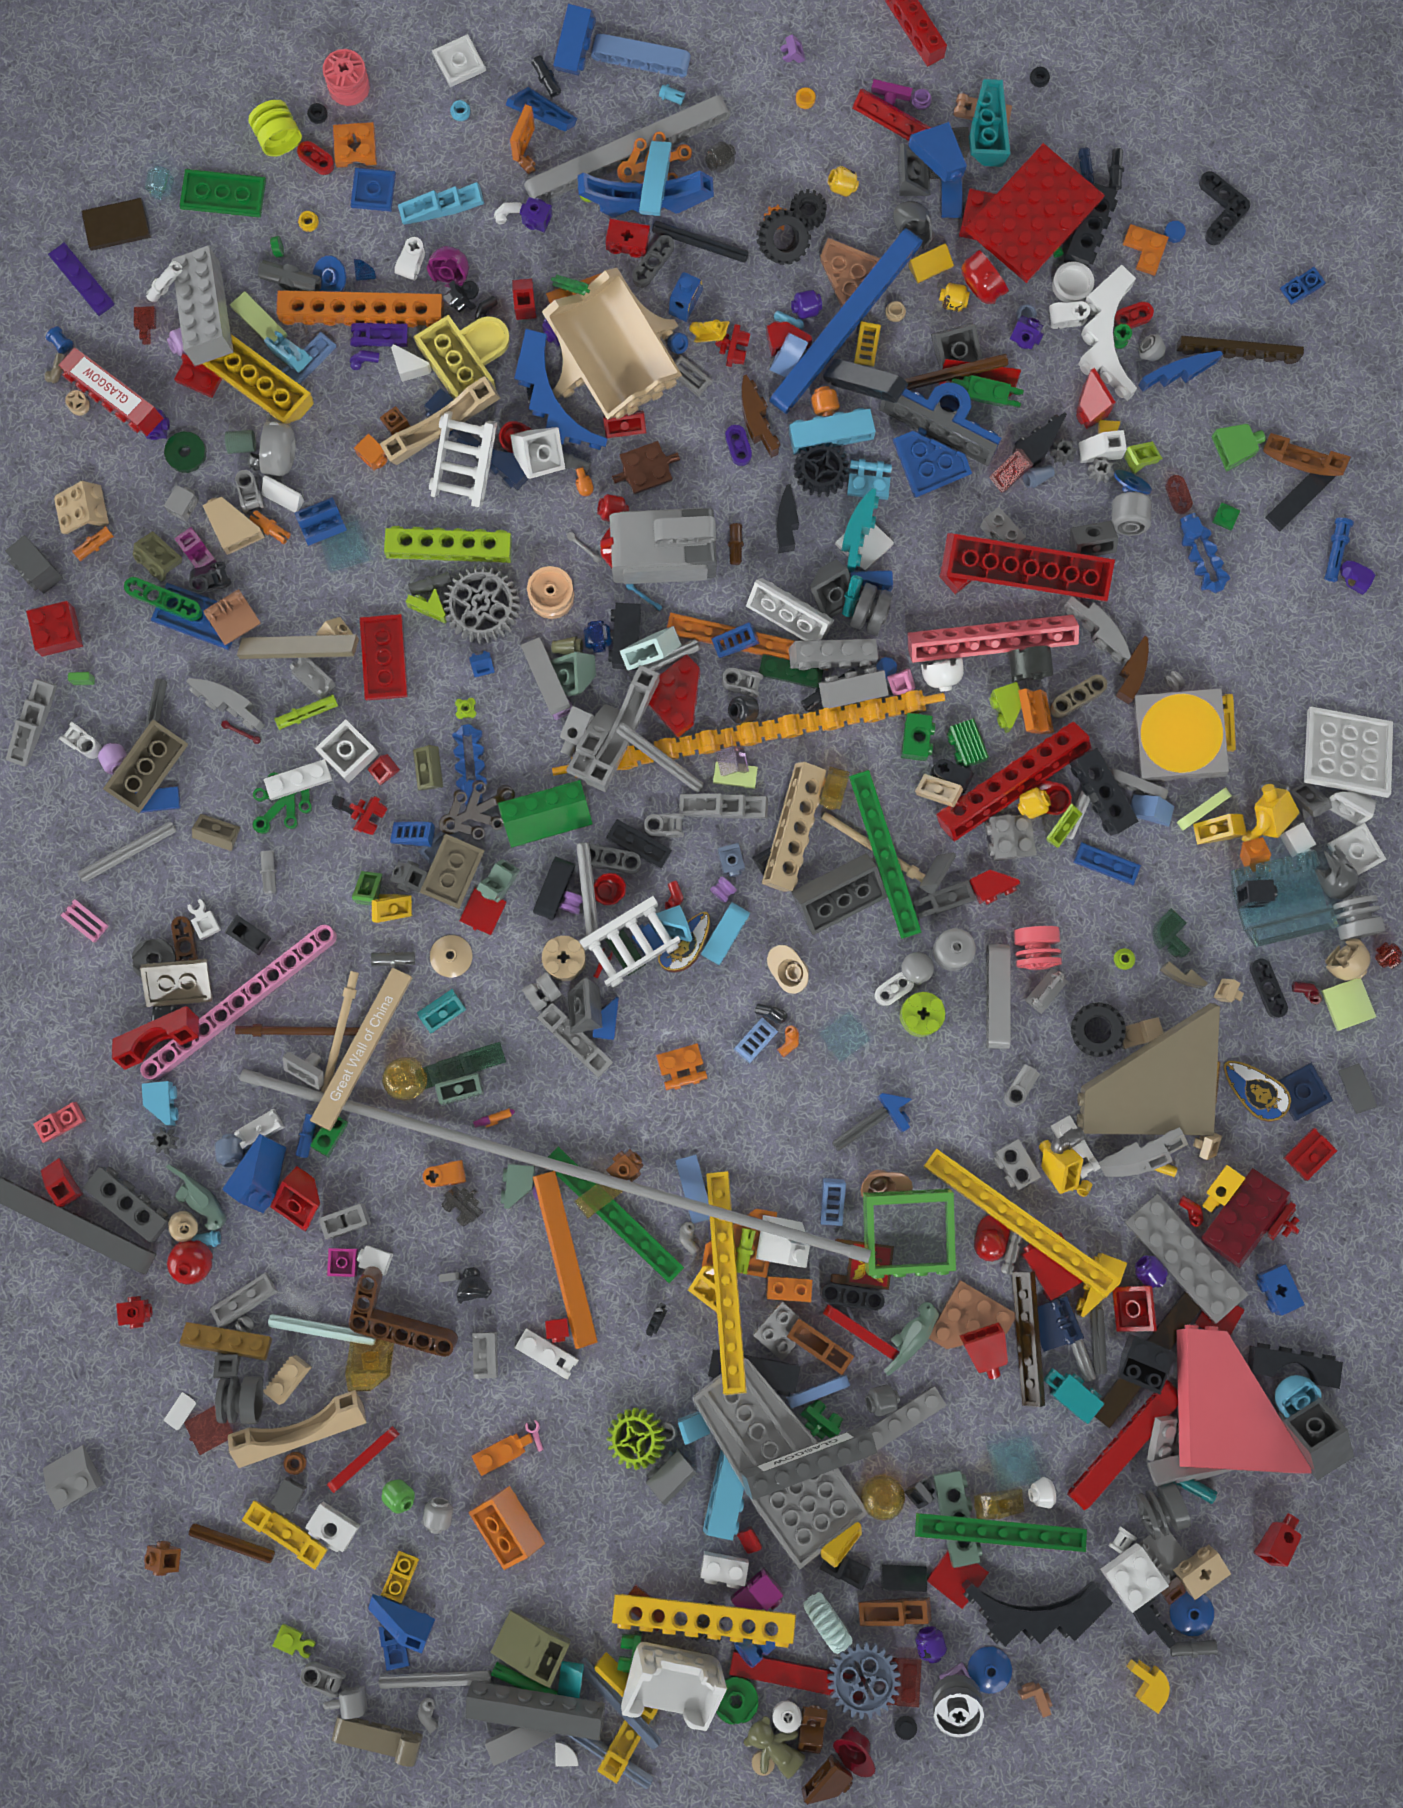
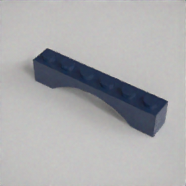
[424,388,529,491]

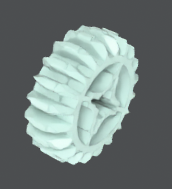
[803,1592,852,1654]

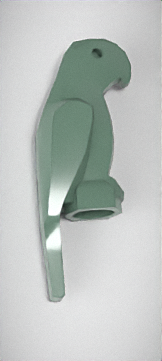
[166,1164,227,1231]
[884,1302,939,1376]

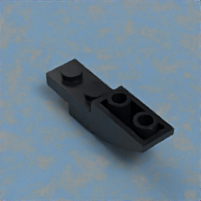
[1133,1597,1176,1649]

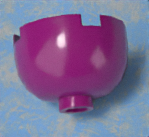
[427,246,469,288]

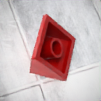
[1112,1285,1157,1332]

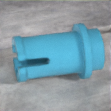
[659,84,686,106]
[191,1230,221,1247]

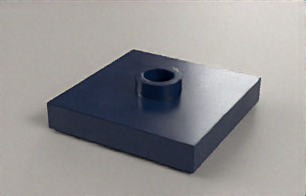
[1277,1062,1333,1121]

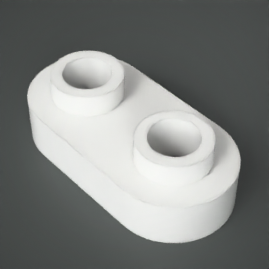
[874,972,914,1006]

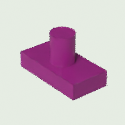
[871,79,913,106]

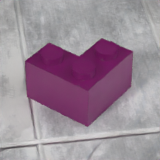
[730,1567,783,1622]

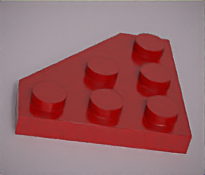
[648,654,701,738]

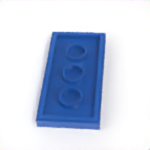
[151,583,234,650]

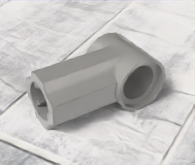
[1004,1064,1040,1107]

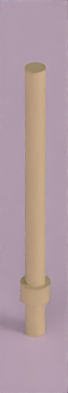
[821,812,925,882]
[320,971,359,1093]

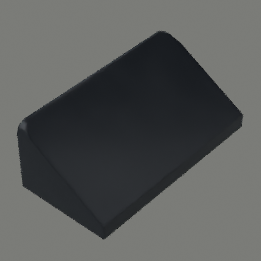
[881,1564,927,1592]

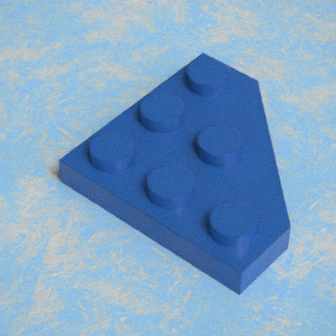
[892,431,972,498]

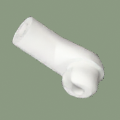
[494,202,522,224]

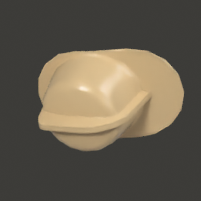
[767,945,809,994]

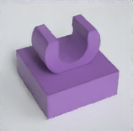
[780,34,805,63]

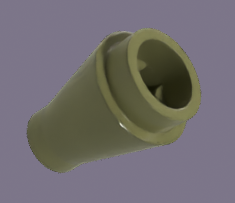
[551,636,583,655]

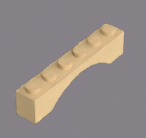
[380,376,501,465]
[228,1390,366,1468]

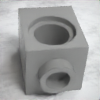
[164,485,199,522]

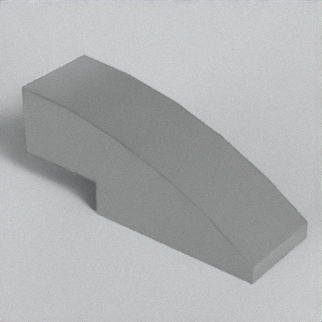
[485,1726,557,1766]

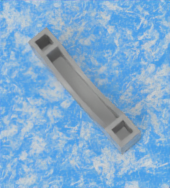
[585,665,660,792]

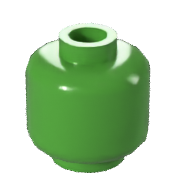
[381,1479,415,1514]

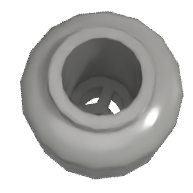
[423,1497,453,1534]

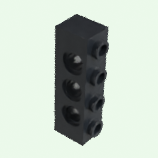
[1064,183,1118,267]
[1069,748,1139,836]

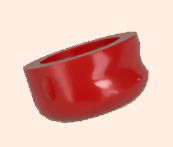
[961,250,1009,304]

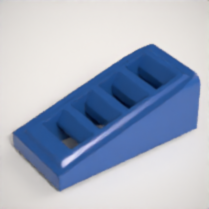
[850,570,893,592]
[711,622,760,658]
[390,822,435,847]

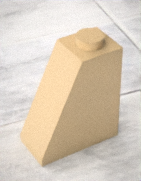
[202,497,265,555]

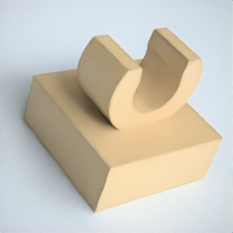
[1213,979,1244,1002]
[1193,1133,1222,1160]

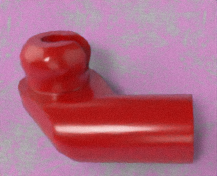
[665,881,684,910]
[1178,1195,1204,1227]

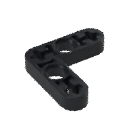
[1199,171,1250,246]

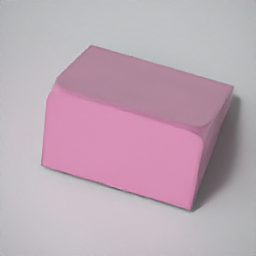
[887,668,916,696]

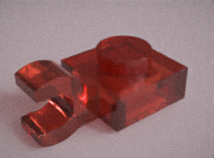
[134,306,156,345]

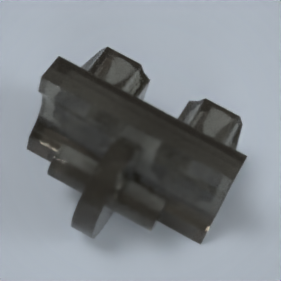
[441,1186,483,1227]

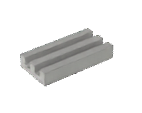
[675,355,712,397]

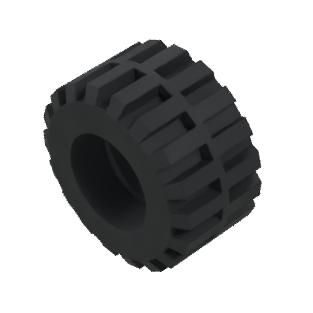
[756,209,811,265]
[1071,1002,1126,1057]

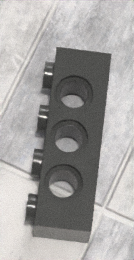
[82,1166,169,1242]

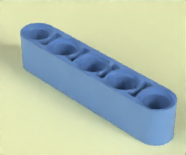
[591,34,691,78]

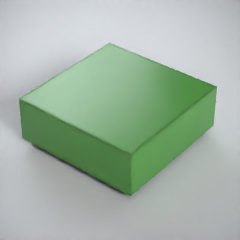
[68,672,95,685]

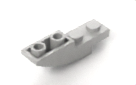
[1064,596,1131,665]
[186,678,264,732]
[567,704,620,781]
[1098,1127,1188,1177]

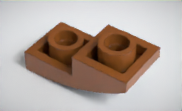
[380,406,411,435]

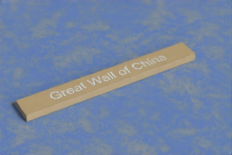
[310,968,412,1131]

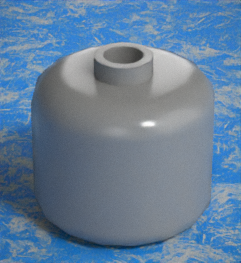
[1112,491,1152,536]
[933,928,976,971]

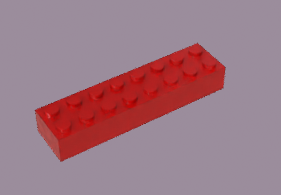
[940,533,1115,601]

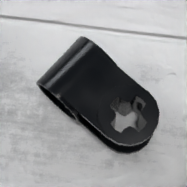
[189,562,232,593]
[931,759,974,794]

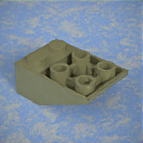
[490,1610,571,1688]

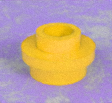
[298,211,319,232]

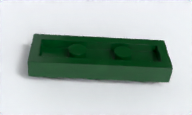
[759,654,824,689]

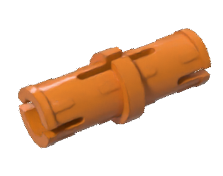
[249,510,291,544]
[72,526,114,562]

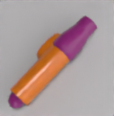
[473,1108,515,1128]

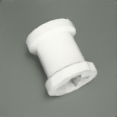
[1108,1526,1137,1554]

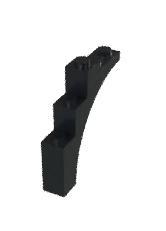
[961,1579,1113,1647]

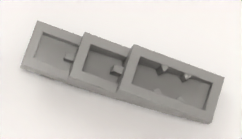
[6,679,57,767]
[679,793,768,819]
[1147,1455,1234,1486]

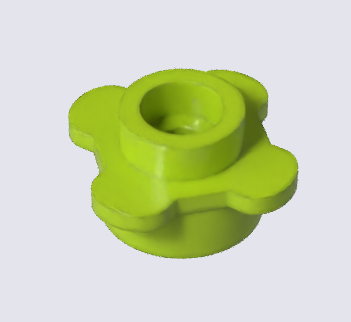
[455,698,477,719]

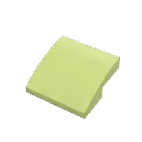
[1321,978,1376,1031]

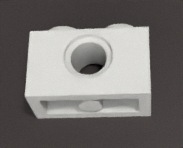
[305,1501,361,1552]

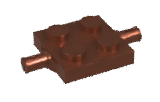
[612,441,680,494]

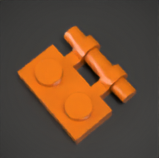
[656,1043,708,1090]

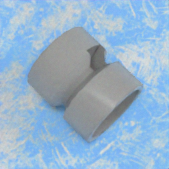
[521,973,562,1012]

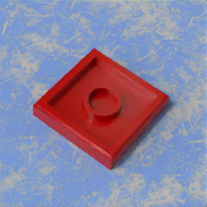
[927,1550,989,1609]

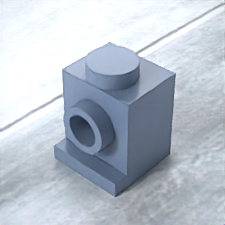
[718,843,745,878]

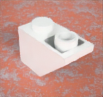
[1078,430,1127,463]

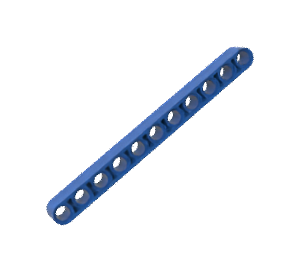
[769,228,923,414]

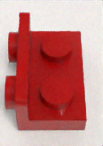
[174,354,222,398]

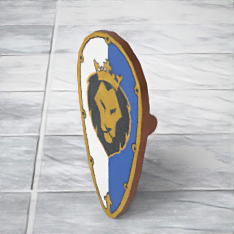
[658,912,711,973]
[1224,1061,1291,1122]

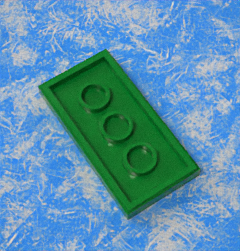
[179,169,266,218]

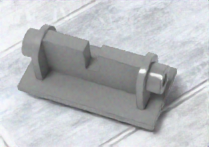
[1025,968,1068,1014]

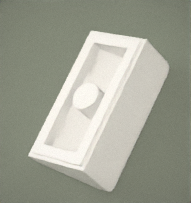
[261,475,304,513]

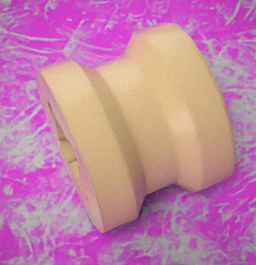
[65,390,90,416]

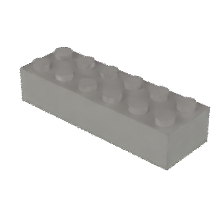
[171,246,233,366]

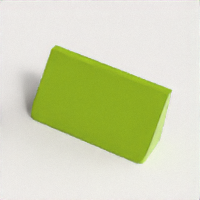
[1046,804,1083,848]

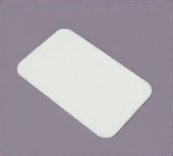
[164,1392,196,1430]

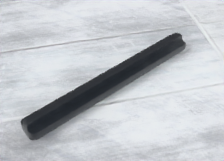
[652,221,749,263]

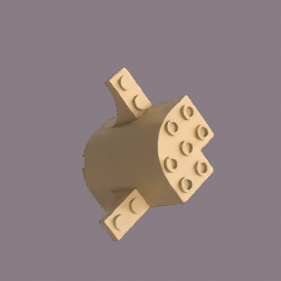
[542,268,682,420]

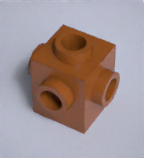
[606,1149,644,1182]
[144,1541,181,1576]

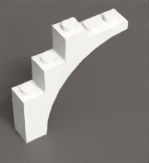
[1078,265,1137,401]

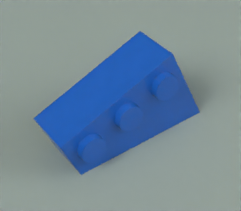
[553,4,596,76]

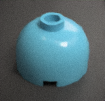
[1274,1375,1322,1418]

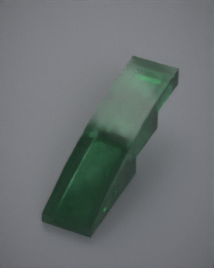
[415,1042,506,1091]

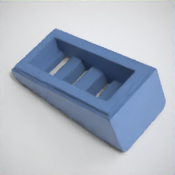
[820,1178,846,1226]

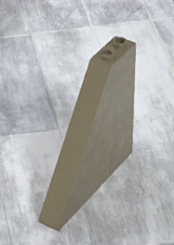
[1077,1003,1220,1135]

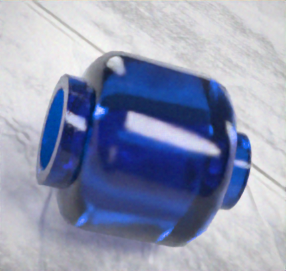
[583,620,612,653]

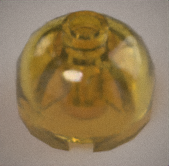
[382,1057,427,1101]
[860,1474,905,1521]

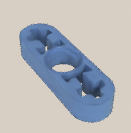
[787,1374,850,1408]

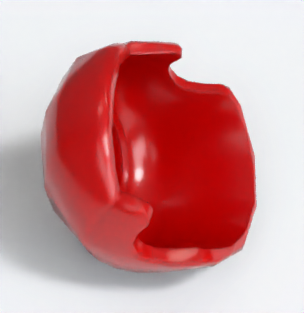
[593,873,626,905]

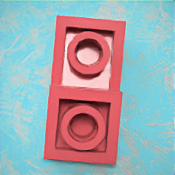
[33,1102,86,1143]

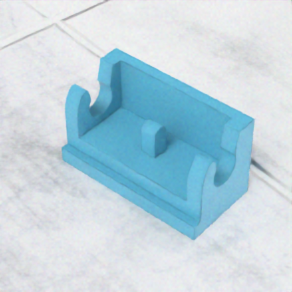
[264,331,313,373]

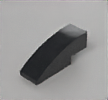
[776,484,799,554]

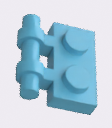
[847,459,892,500]

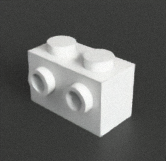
[700,1551,749,1589]

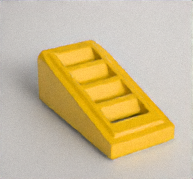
[854,321,881,367]
[821,1522,862,1567]

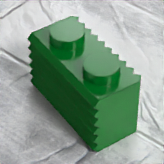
[947,718,989,768]

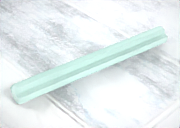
[268,1314,376,1346]

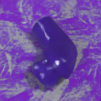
[350,350,379,370]

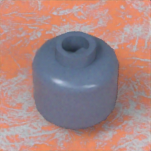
[215,1134,245,1168]

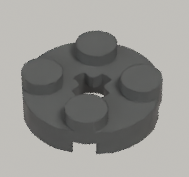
[132,939,177,978]

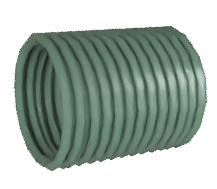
[225,429,256,454]

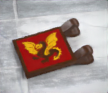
[830,1239,894,1290]

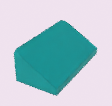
[417,989,466,1034]
[557,1661,584,1699]

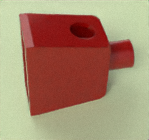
[959,1322,1008,1379]
[1253,1513,1302,1567]

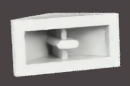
[391,344,432,382]

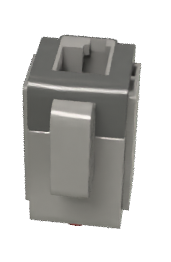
[600,508,717,584]

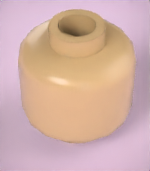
[168,1211,198,1242]

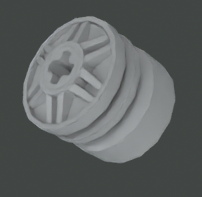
[1332,895,1386,941]

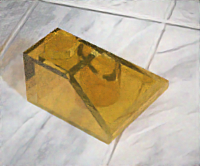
[345,1339,395,1392]

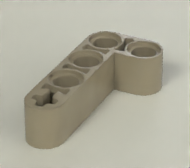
[332,1715,423,1767]

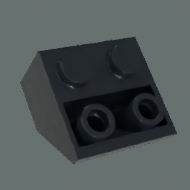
[1118,1334,1176,1395]

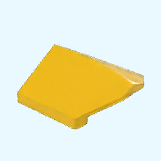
[688,1266,739,1313]

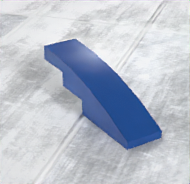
[1138,351,1223,391]

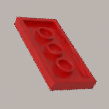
[359,614,408,701]

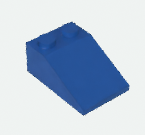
[222,1134,286,1213]

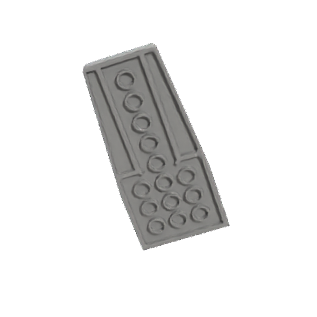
[692,1358,869,1570]

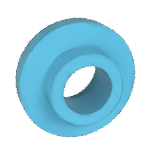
[450,100,471,121]

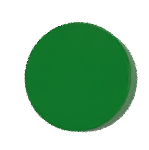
[270,236,284,258]

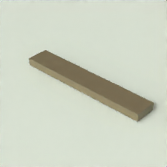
[237,634,359,659]

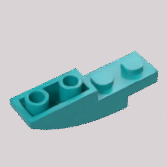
[841,488,879,573]

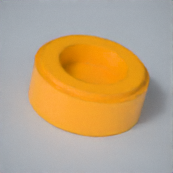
[795,87,816,109]

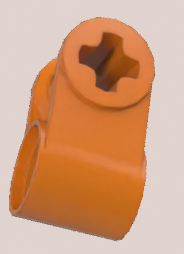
[423,1160,466,1187]

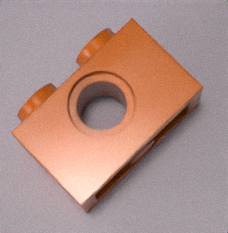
[766,1276,813,1302]

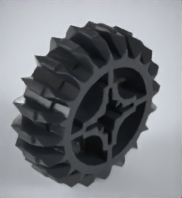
[794,443,850,497]

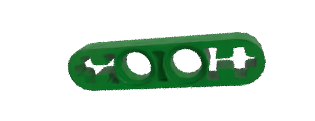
[124,577,202,621]

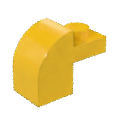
[1126,1659,1170,1714]

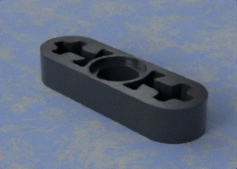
[1250,958,1288,1018]

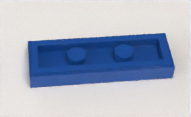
[1073,842,1141,886]

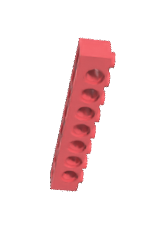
[908,615,1079,663]

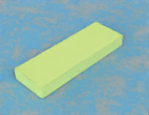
[230,291,287,342]

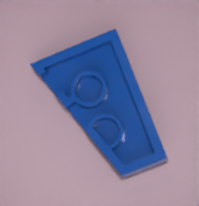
[506,87,577,131]

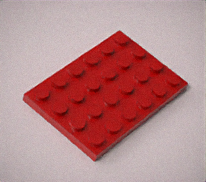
[965,143,1105,283]

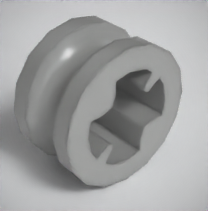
[1164,671,1185,692]

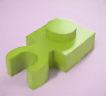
[272,1623,316,1658]

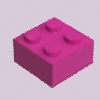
[327,1248,358,1277]

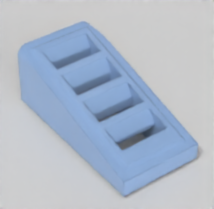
[734,1018,778,1064]

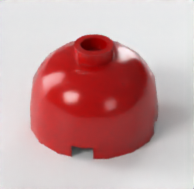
[167,1240,213,1285]

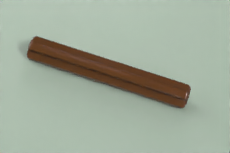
[189,1524,275,1563]

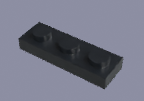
[606,819,672,870]

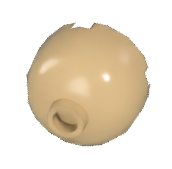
[1325,938,1371,980]

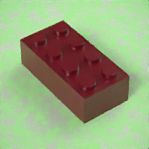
[1201,1168,1291,1268]

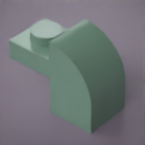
[477,859,520,903]

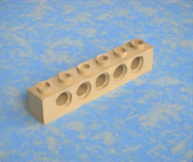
[762,762,826,892]

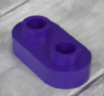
[725,425,752,466]

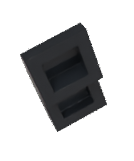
[820,1556,872,1590]

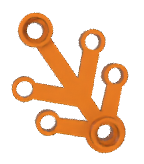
[617,132,692,184]

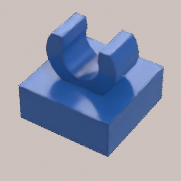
[469,651,495,677]

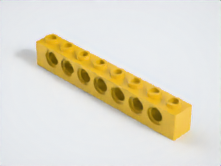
[612,1594,796,1648]

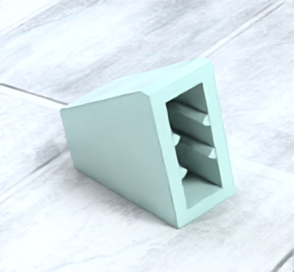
[620,626,681,670]

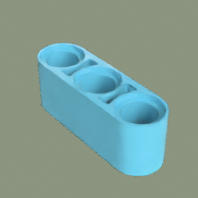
[701,902,750,965]

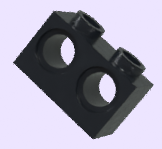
[1236,879,1278,909]

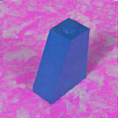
[908,122,967,182]

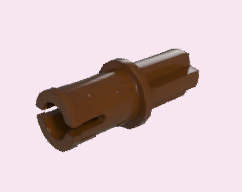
[728,523,744,565]

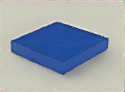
[350,168,396,212]

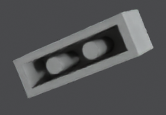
[819,667,888,708]

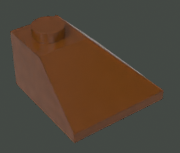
[801,1754,853,1805]

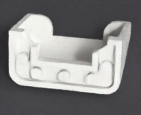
[621,1642,727,1731]

